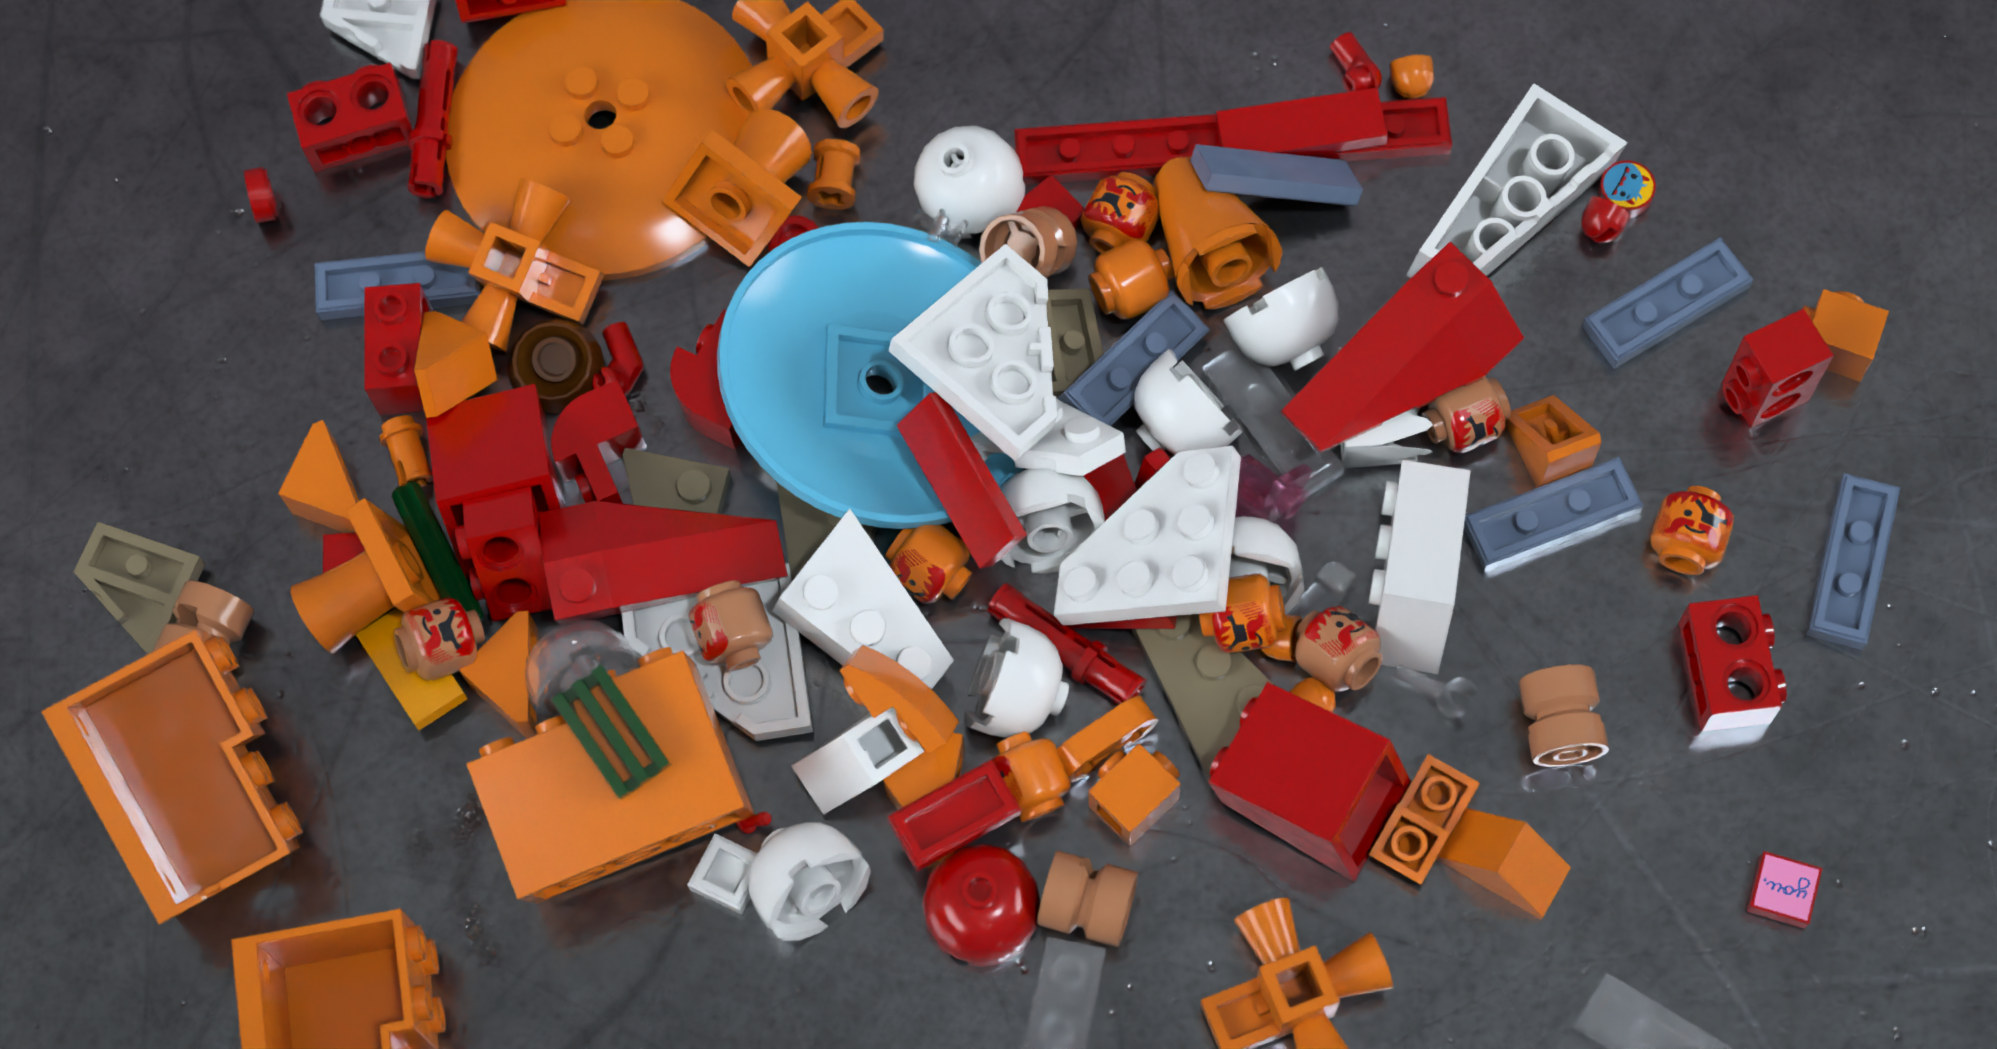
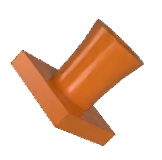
[662,109,812,267]
[290,498,441,654]

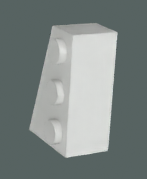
[1368,460,1471,675]
[772,509,954,689]

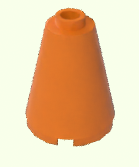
[1153,157,1283,309]

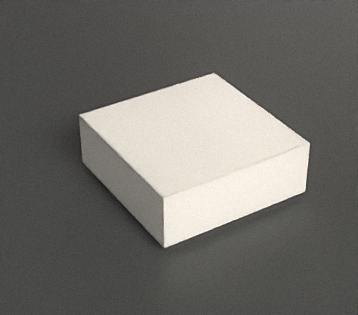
[688,834,757,915]

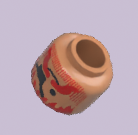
[1422,377,1511,453]
[689,580,773,671]
[393,597,485,681]
[1295,605,1383,692]

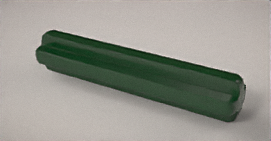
[391,481,483,621]

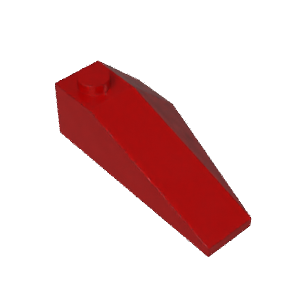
[1281,241,1524,453]
[539,501,788,626]

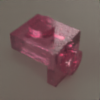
[1236,454,1313,522]

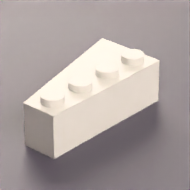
[1406,84,1628,278]

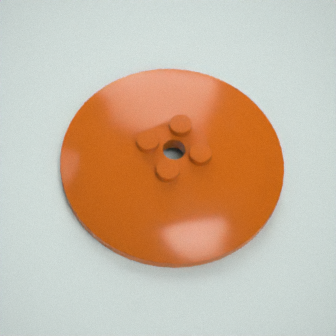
[446,0,752,281]

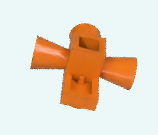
[726,0,884,128]
[425,178,604,352]
[1200,897,1393,1049]

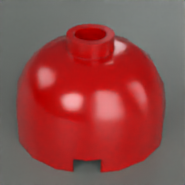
[923,843,1041,967]

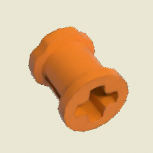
[806,139,861,210]

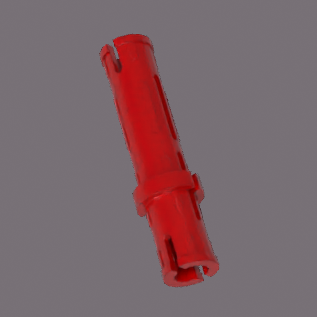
[407,40,458,198]
[986,583,1147,705]

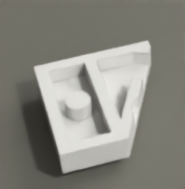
[320,0,436,79]
[970,399,1126,476]

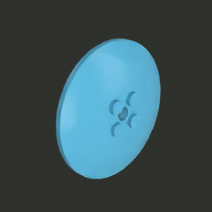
[717,222,1025,529]

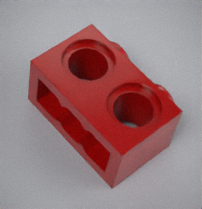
[287,62,414,173]
[364,283,434,415]
[1722,308,1834,428]
[455,486,552,621]
[1678,595,1787,732]

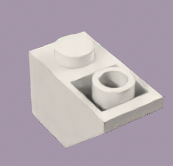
[791,707,924,815]

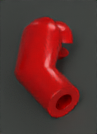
[1329,32,1382,92]

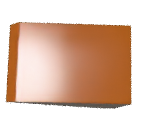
[414,311,497,418]
[1505,395,1602,488]
[278,420,360,533]
[459,611,538,739]
[883,733,965,861]
[1437,808,1571,920]

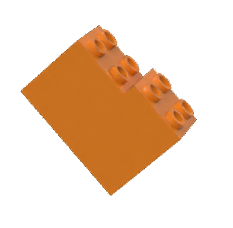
[41,629,303,924]
[466,647,755,904]
[231,909,446,1049]

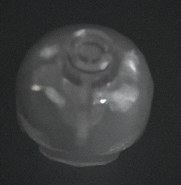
[524,620,640,722]

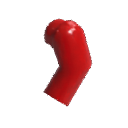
[592,322,644,397]

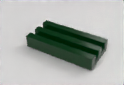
[551,664,672,800]

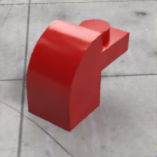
[670,309,741,450]
[551,379,646,504]

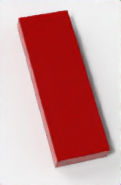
[1215,87,1388,156]
[896,392,1027,569]

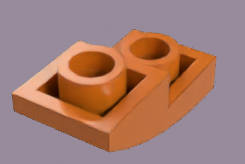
[839,645,960,754]
[1369,754,1480,885]

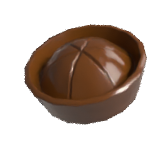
[507,318,605,414]

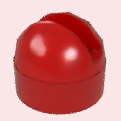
[1581,196,1630,243]

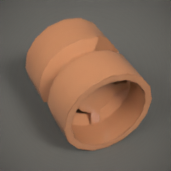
[979,206,1077,278]
[151,580,255,653]
[1518,665,1609,767]
[1037,850,1139,947]

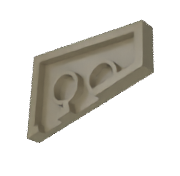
[1132,614,1274,789]

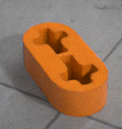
[1057,696,1158,783]

